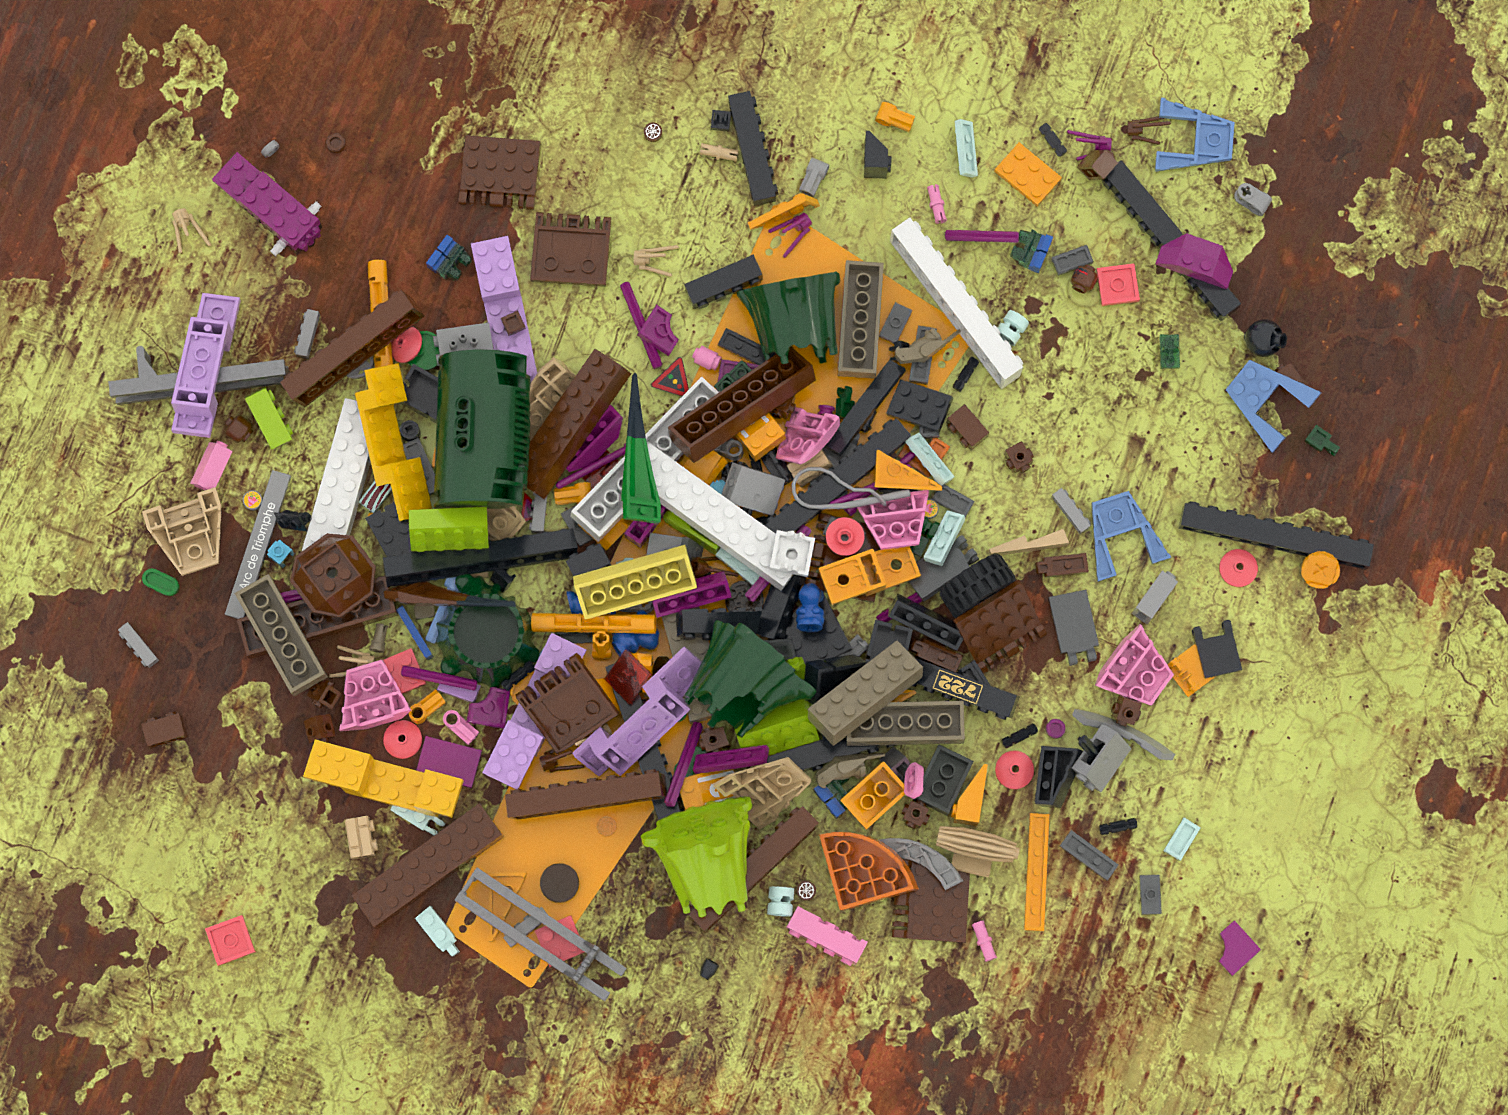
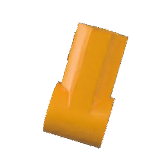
[875,102,915,132]
[554,482,592,506]
[592,631,612,659]
[409,689,446,724]

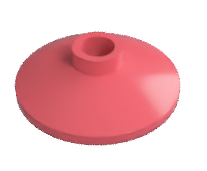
[391,327,422,363]
[826,517,864,556]
[1219,549,1258,587]
[383,720,422,759]
[995,751,1034,789]

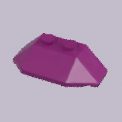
[1155,233,1233,289]
[566,405,623,472]

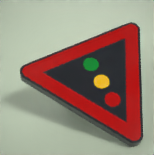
[651,357,689,396]

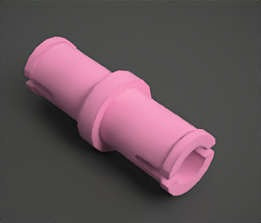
[927,184,947,224]
[972,921,997,962]

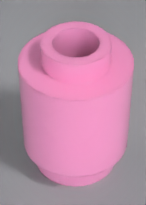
[692,346,722,370]

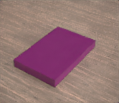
[416,736,482,788]

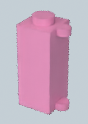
[190,441,232,491]

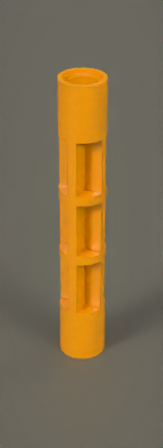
[368,260,393,368]
[531,613,657,634]

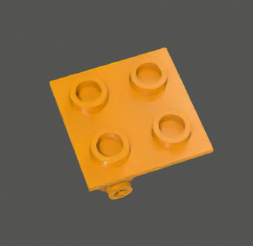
[1167,644,1216,697]

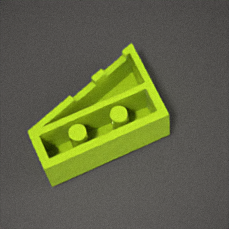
[245,386,294,450]

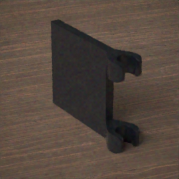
[1192,620,1242,679]

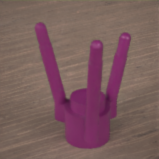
[1067,130,1112,161]
[768,212,812,258]

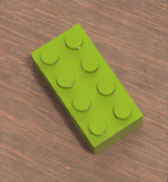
[409,507,489,552]
[735,699,820,756]

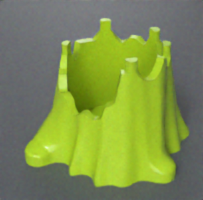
[641,796,752,917]

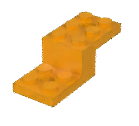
[818,546,921,605]

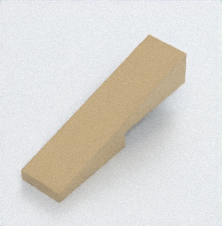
[988,529,1069,556]

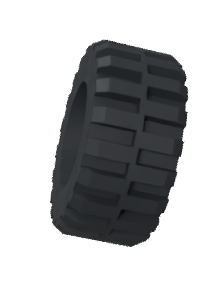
[940,554,1015,618]

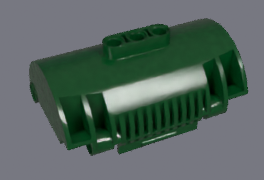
[434,349,530,509]

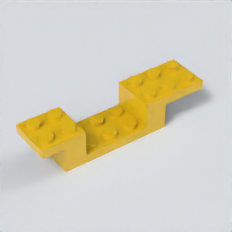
[355,363,432,521]
[303,740,464,818]

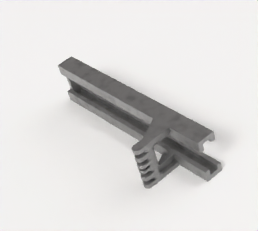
[108,346,290,405]
[455,868,627,1002]

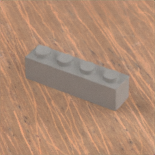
[294,309,320,359]
[1051,488,1091,534]
[529,492,548,534]
[118,622,159,668]
[503,907,548,948]

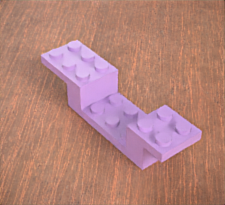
[471,236,537,384]
[171,293,241,438]
[482,633,586,789]
[572,647,702,776]

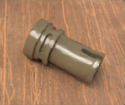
[369,623,388,653]

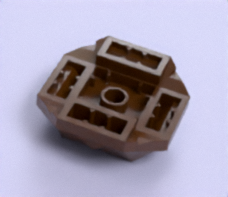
[290,533,376,618]

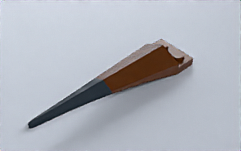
[383,581,516,607]

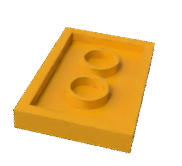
[994,142,1062,207]

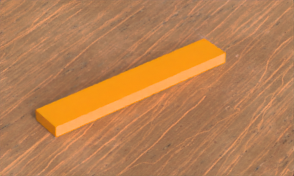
[1024,813,1050,932]

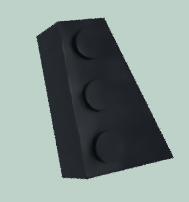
[1034,746,1083,808]

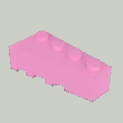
[787,907,868,966]

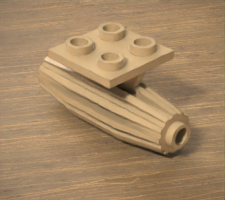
[936,826,1020,878]

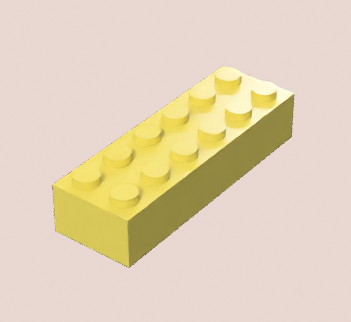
[573,545,697,620]

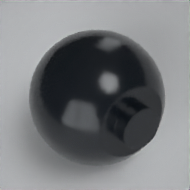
[1244,319,1287,357]

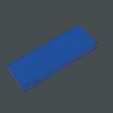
[397,606,434,660]

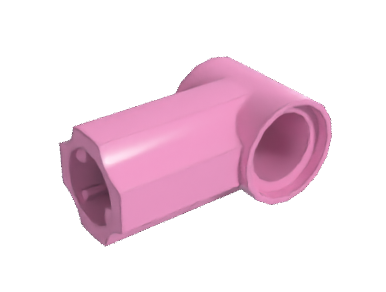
[443,710,479,745]

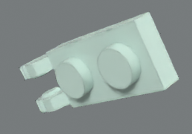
[390,806,446,836]

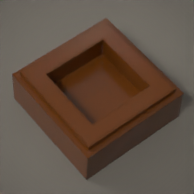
[501,310,526,336]

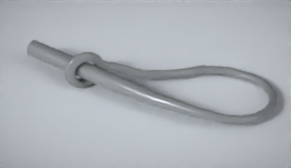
[792,467,910,509]

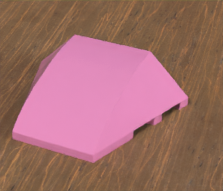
[775,407,840,464]
[853,490,929,550]
[1095,624,1174,706]
[339,660,411,731]

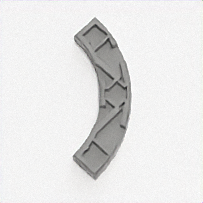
[1072,709,1175,760]
[879,838,963,890]

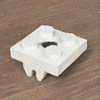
[769,530,815,577]

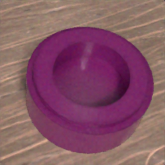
[1046,719,1066,739]

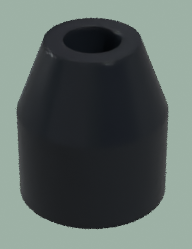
[700,958,719,980]

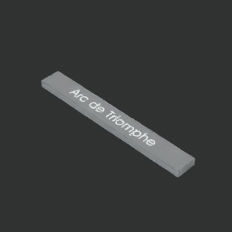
[225,470,291,619]

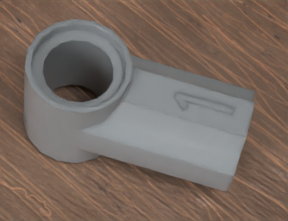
[799,157,830,198]

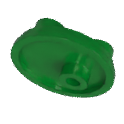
[408,331,439,370]

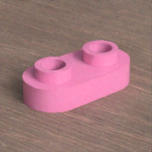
[904,762,924,799]

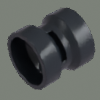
[400,420,421,442]

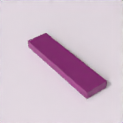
[693,745,769,774]

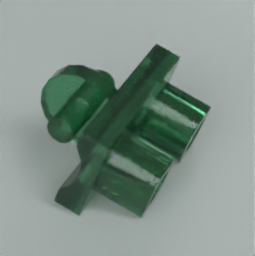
[1159,334,1180,369]

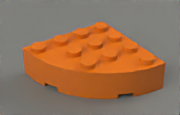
[819,832,919,911]

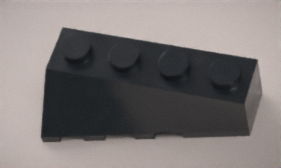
[676,607,762,641]

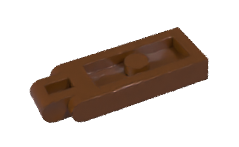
[1035,553,1089,577]
[909,639,963,673]

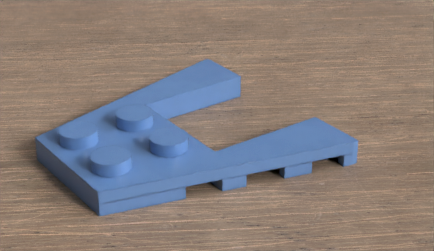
[1155,98,1235,172]
[1226,360,1322,452]
[1091,491,1171,581]

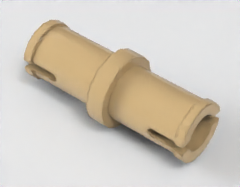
[699,143,738,162]

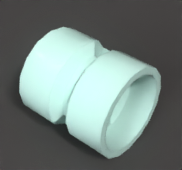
[997,310,1029,346]
[767,886,794,917]

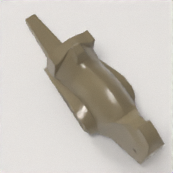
[895,328,961,364]
[815,753,885,788]

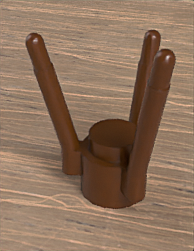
[1127,116,1171,145]
[691,556,739,578]
[539,749,584,773]

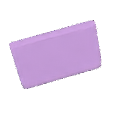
[437,684,481,703]

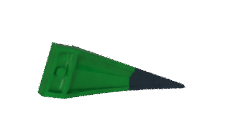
[621,373,661,524]

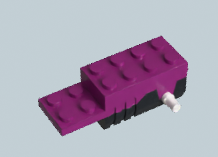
[212,152,323,256]

